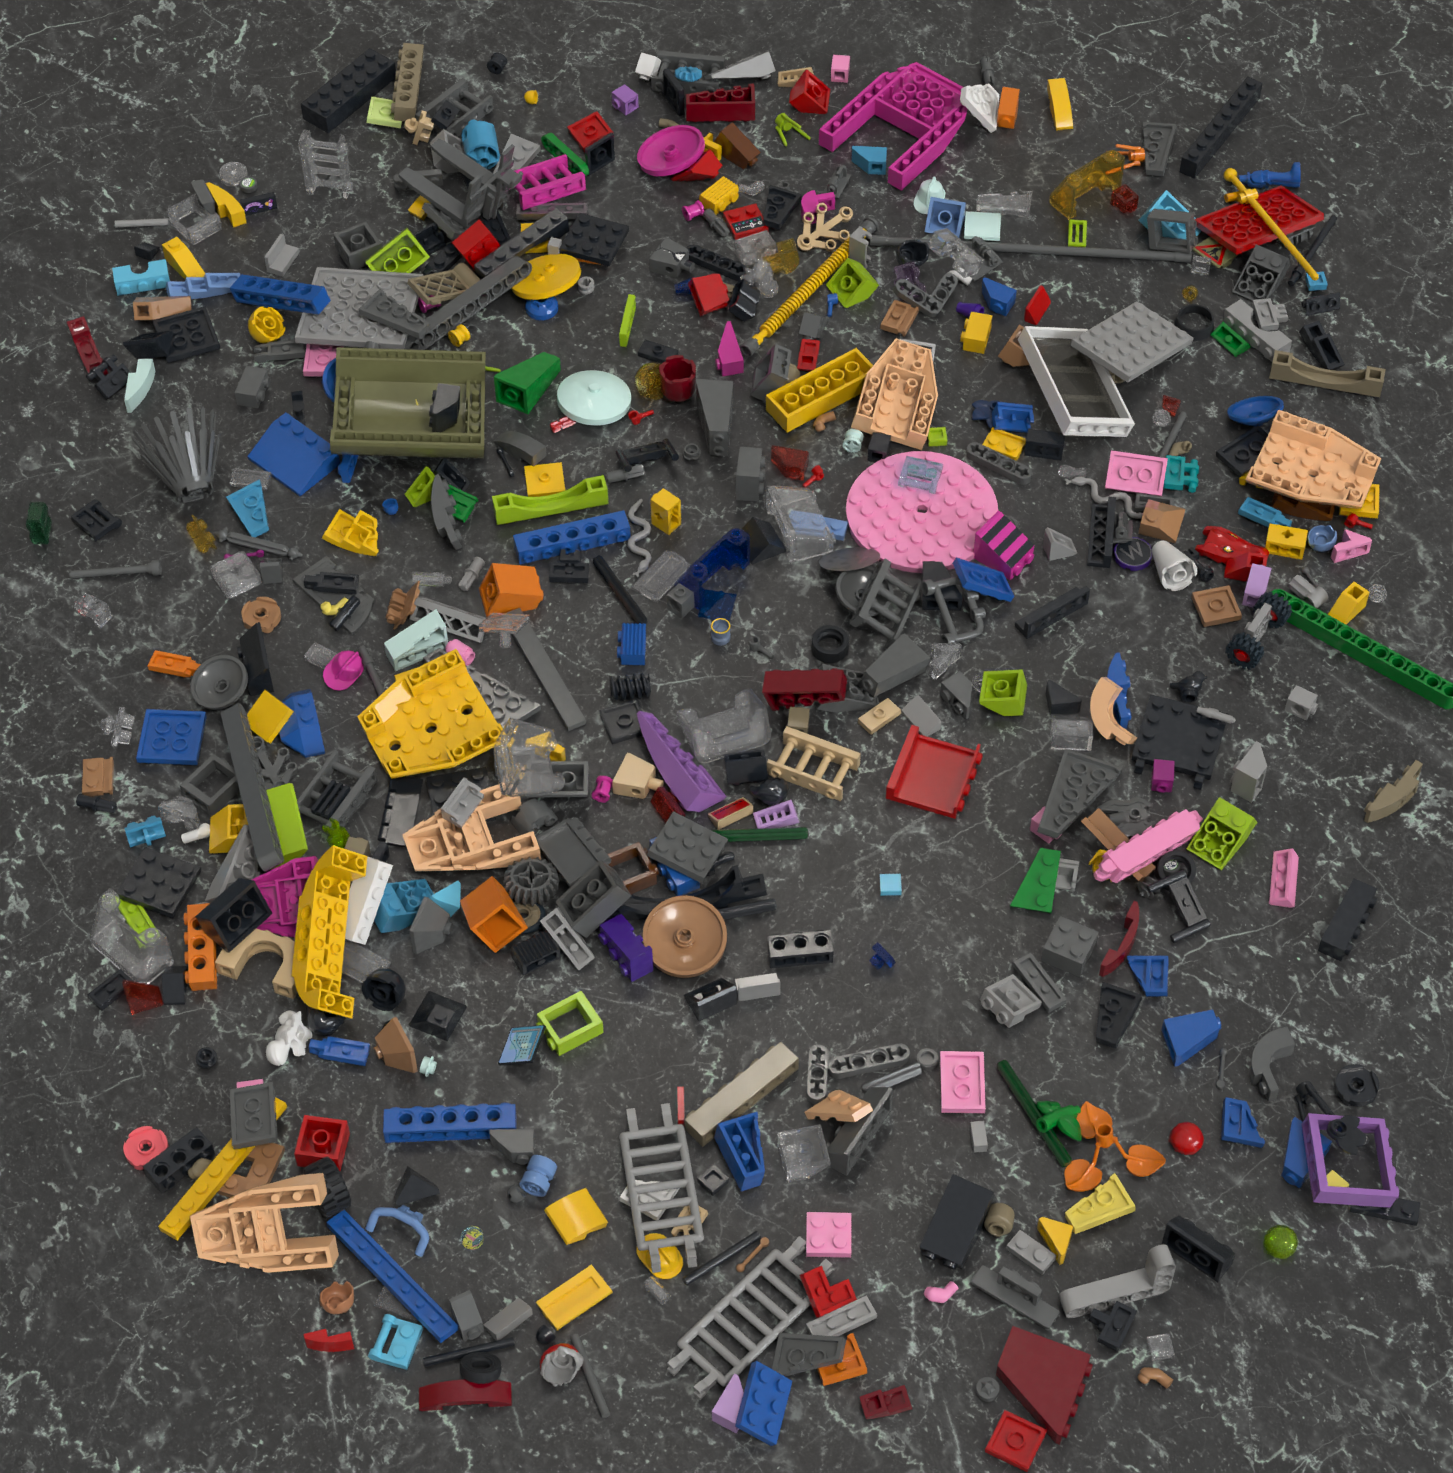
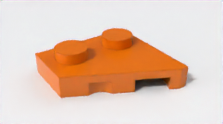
[817,1333,867,1386]

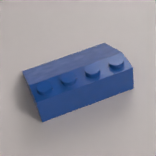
[247,412,340,496]

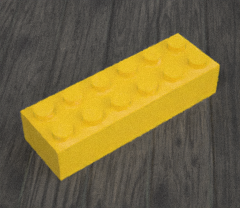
[766,348,873,433]

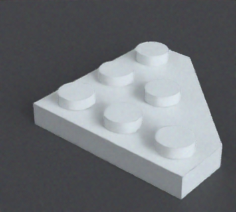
[960,84,999,133]

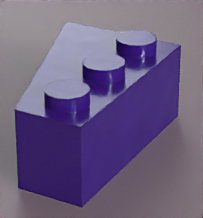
[598,914,653,982]

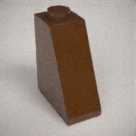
[714,122,761,170]

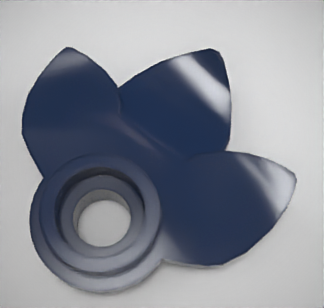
[972,400,1000,428]

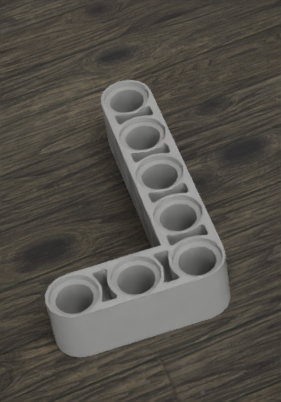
[1058,1244,1176,1318]

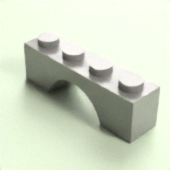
[1223,299,1292,362]

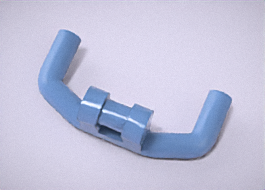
[365,1205,429,1257]

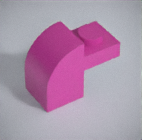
[801,190,835,224]

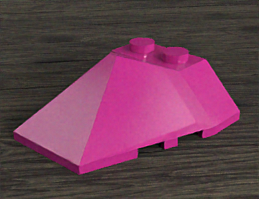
[252,856,318,938]

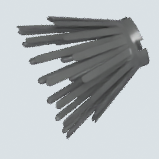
[131,407,221,503]

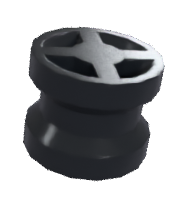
[487,52,507,74]

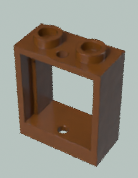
[607,842,659,894]

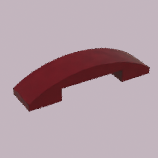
[67,316,108,375]
[1099,901,1139,977]
[419,1379,512,1411]

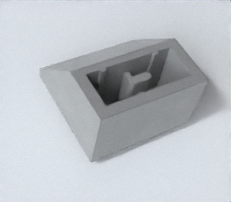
[1230,741,1267,803]

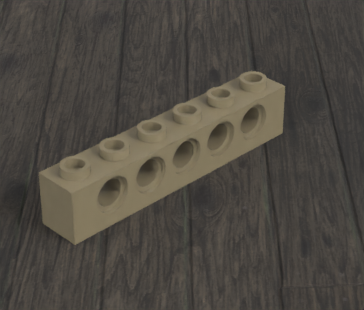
[391,43,424,121]

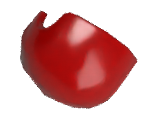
[1168,1122,1204,1155]

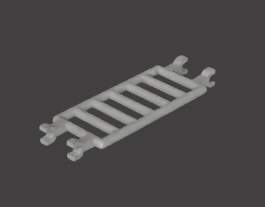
[619,1103,704,1273]
[667,1236,832,1400]

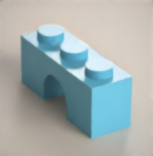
[112,259,170,296]

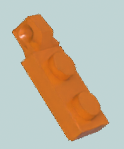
[148,650,201,677]

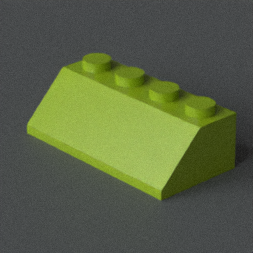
[267,783,308,870]

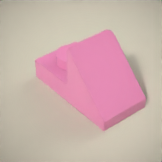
[1331,530,1372,563]

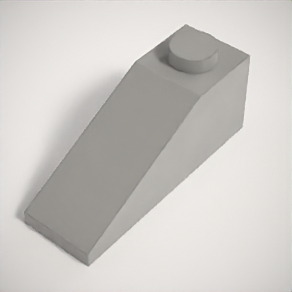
[540,907,595,970]

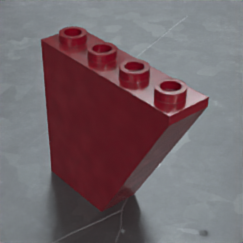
[996,1326,1093,1445]

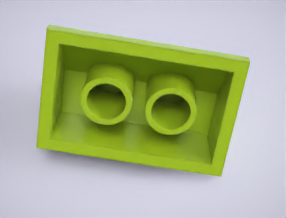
[365,227,430,273]

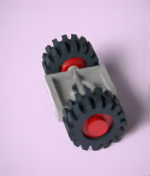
[1225,592,1292,669]

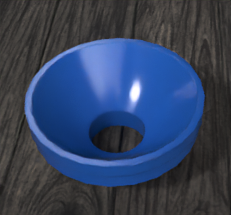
[526,296,558,320]

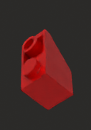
[1224,552,1268,582]

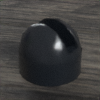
[536,1324,556,1345]

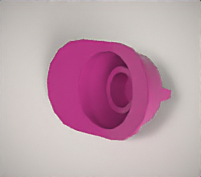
[323,650,364,691]

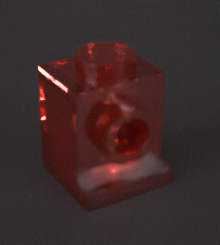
[1110,184,1139,213]

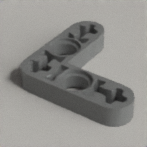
[893,273,958,317]

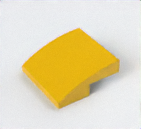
[544,1188,608,1245]

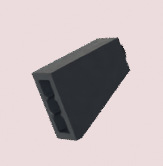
[922,561,962,611]

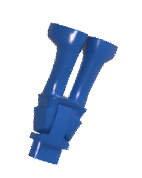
[1239,162,1301,189]

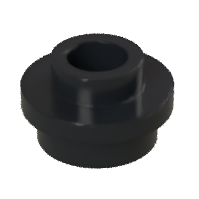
[196,1047,218,1068]

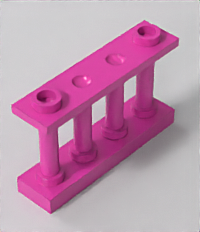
[509,154,586,210]

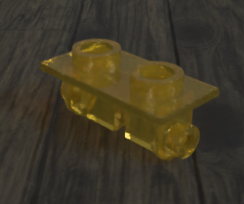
[186,515,217,553]

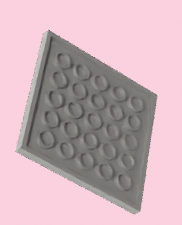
[295,267,423,349]

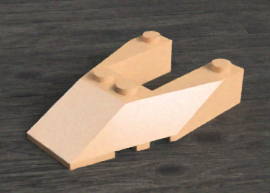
[403,780,541,871]
[190,1173,339,1273]

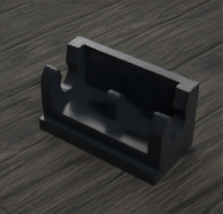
[413,222,446,255]
[1024,428,1065,461]

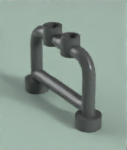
[921,577,986,649]

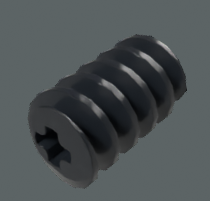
[609,673,651,701]

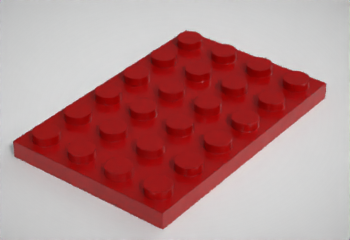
[1195,185,1324,255]

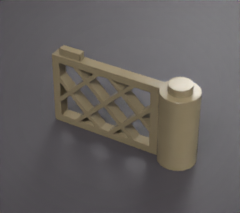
[407,263,481,305]

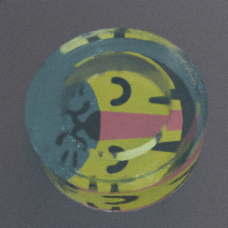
[461,1226,484,1250]

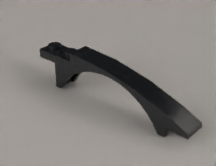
[605,865,767,921]

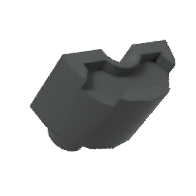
[511,798,558,835]

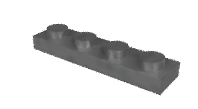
[516,203,587,221]

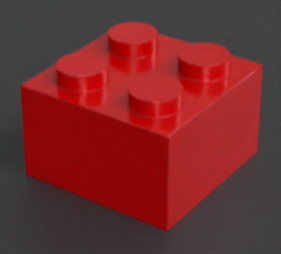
[452,220,501,271]
[294,1115,350,1171]

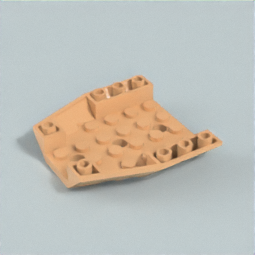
[1246,410,1381,509]

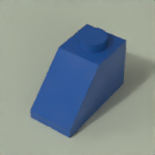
[981,277,1016,316]

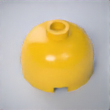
[248,306,285,344]

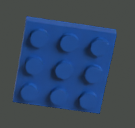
[136,709,207,765]

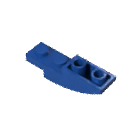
[1107,653,1131,729]

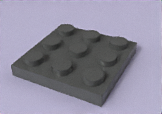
[647,811,728,883]

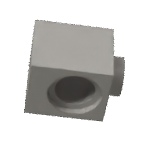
[1285,685,1318,720]

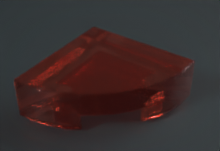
[1162,395,1181,417]

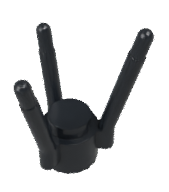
[1294,1081,1335,1122]

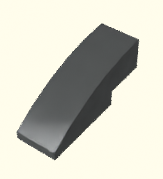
[494,430,547,467]

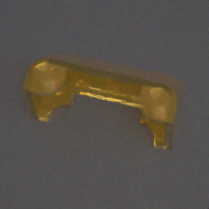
[1049,150,1125,220]

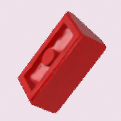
[1024,285,1051,325]

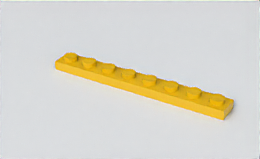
[158,1097,287,1241]

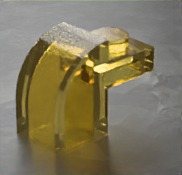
[763,238,800,275]

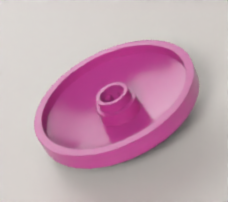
[637,125,705,176]

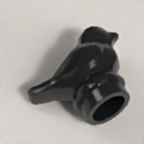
[1170,671,1207,703]

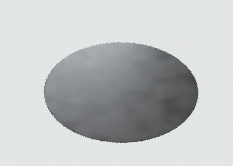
[819,547,880,571]

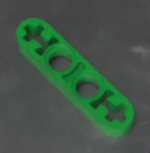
[541,133,589,176]

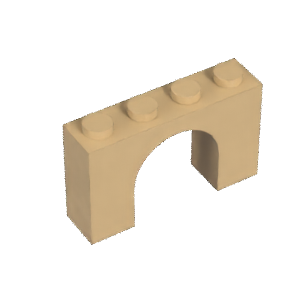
[215,928,298,999]

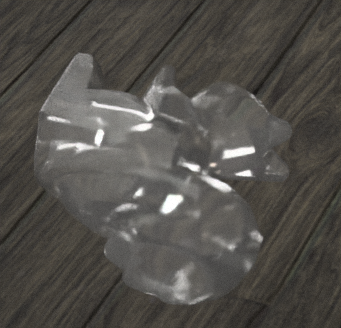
[740,258,779,298]

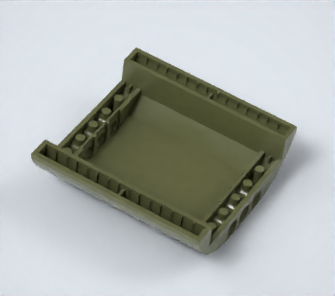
[330,347,486,459]

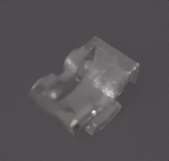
[158,796,200,831]

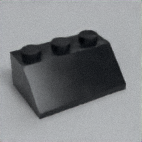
[237,622,274,696]
[195,878,273,953]
[1162,1215,1236,1283]

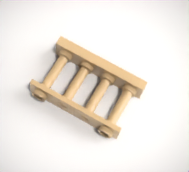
[767,726,861,801]

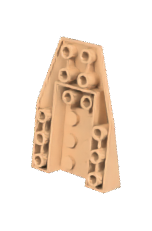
[851,339,938,450]

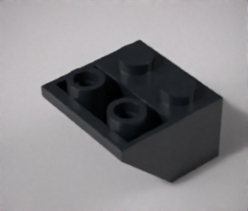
[429,383,460,433]

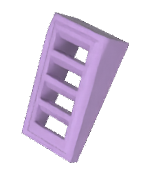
[753,800,799,828]

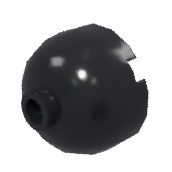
[362,968,406,1011]

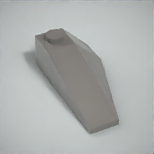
[704,51,776,80]
[205,824,260,903]

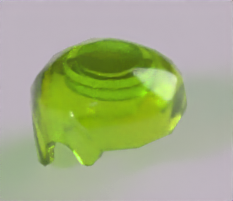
[1264,1225,1298,1259]

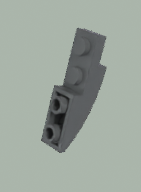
[431,474,463,550]

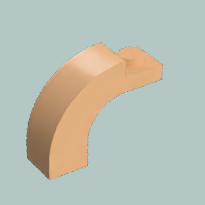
[1090,677,1137,745]

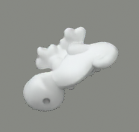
[266,1010,312,1066]

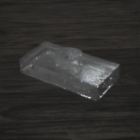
[304,642,338,669]

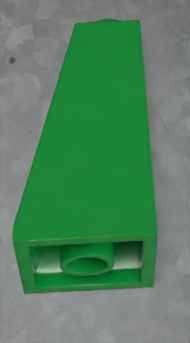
[494,352,561,414]

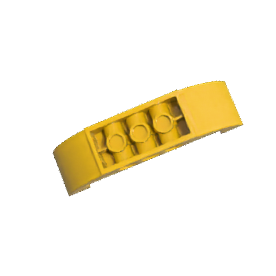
[291,845,367,1019]

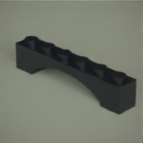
[474,208,569,279]

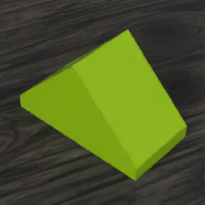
[405,466,435,507]

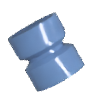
[520,1155,557,1197]

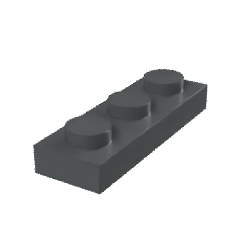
[1013,953,1067,1013]

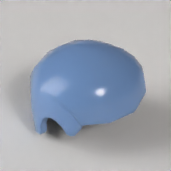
[1307,525,1337,552]

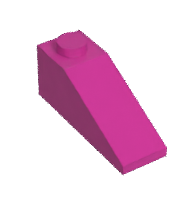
[715,321,744,377]

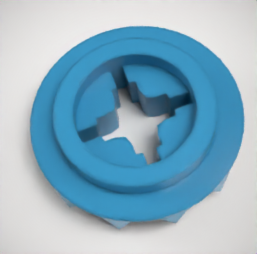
[675,66,702,82]

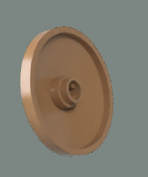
[643,896,727,978]

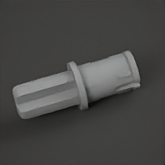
[459,557,485,591]

